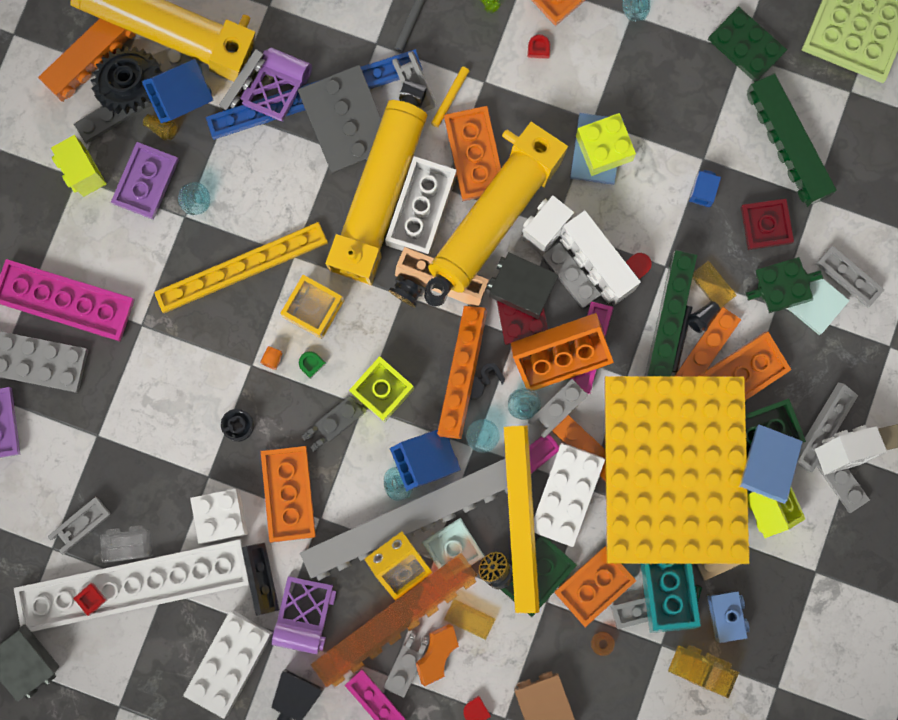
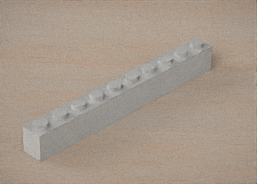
[300,458,508,581]

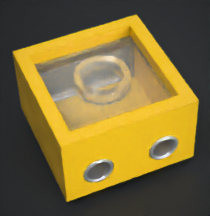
[280,275,344,339]
[365,531,433,601]

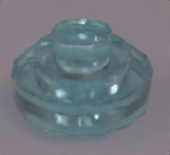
[623,0,650,21]
[178,182,211,216]
[508,388,541,420]
[466,419,499,453]
[384,467,413,501]

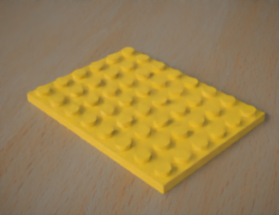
[604,376,749,564]

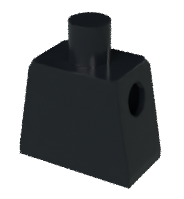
[271,669,325,720]

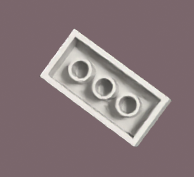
[385,156,457,256]
[560,210,641,306]
[534,443,605,547]
[183,611,273,719]

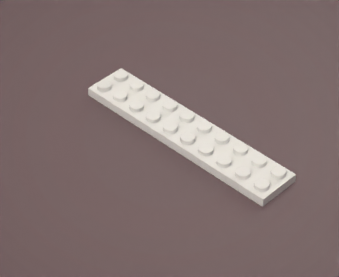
[14,539,249,632]

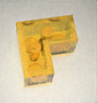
[668,645,739,699]

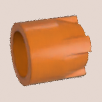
[260,346,283,370]

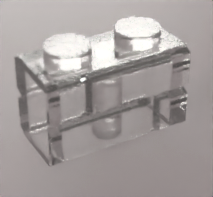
[100,525,153,563]

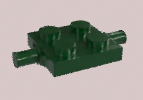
[745,257,823,313]

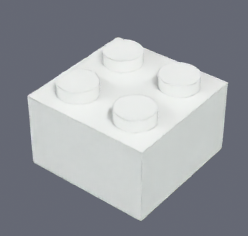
[522,196,574,255]
[815,425,887,475]
[190,489,248,544]

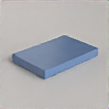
[570,113,623,185]
[740,425,802,504]

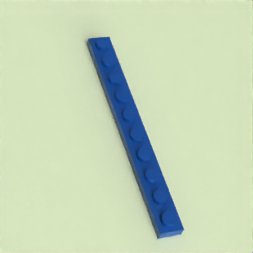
[206,49,423,140]

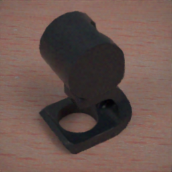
[470,363,505,400]

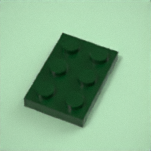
[708,6,787,82]
[500,535,577,617]

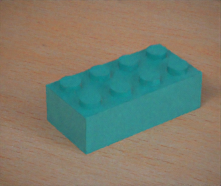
[640,563,701,633]

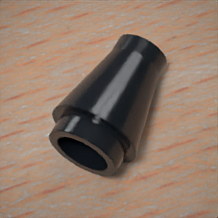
[688,301,720,333]

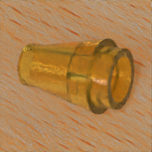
[143,114,178,140]

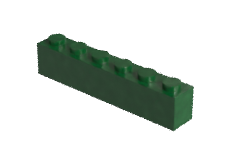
[747,73,837,207]
[645,250,697,376]

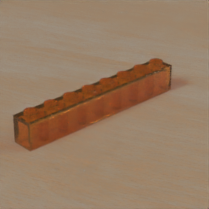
[310,553,478,688]

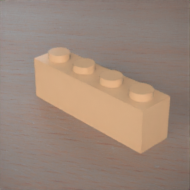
[395,247,489,307]

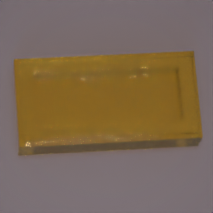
[692,261,737,308]
[444,599,495,640]

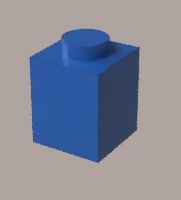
[689,170,721,208]

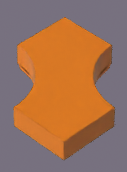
[415,624,459,686]

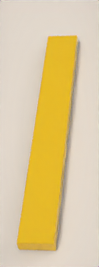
[154,222,328,313]
[504,425,540,613]

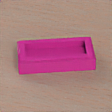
[529,434,560,474]

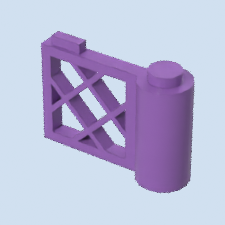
[241,48,312,122]
[272,576,336,655]

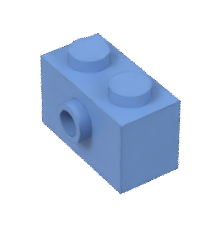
[707,591,749,643]

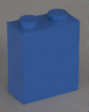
[142,59,214,123]
[390,430,461,491]

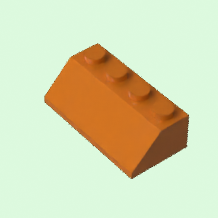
[511,313,614,392]

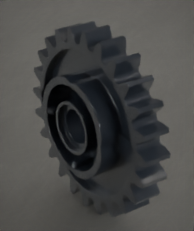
[91,46,162,114]

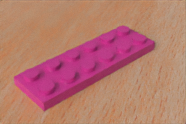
[0,259,135,342]

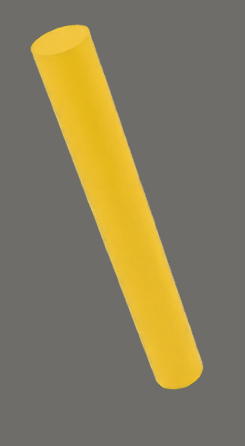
[431,66,469,128]

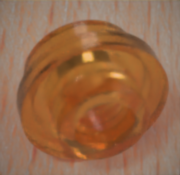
[591,632,615,656]

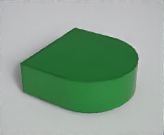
[299,351,326,379]

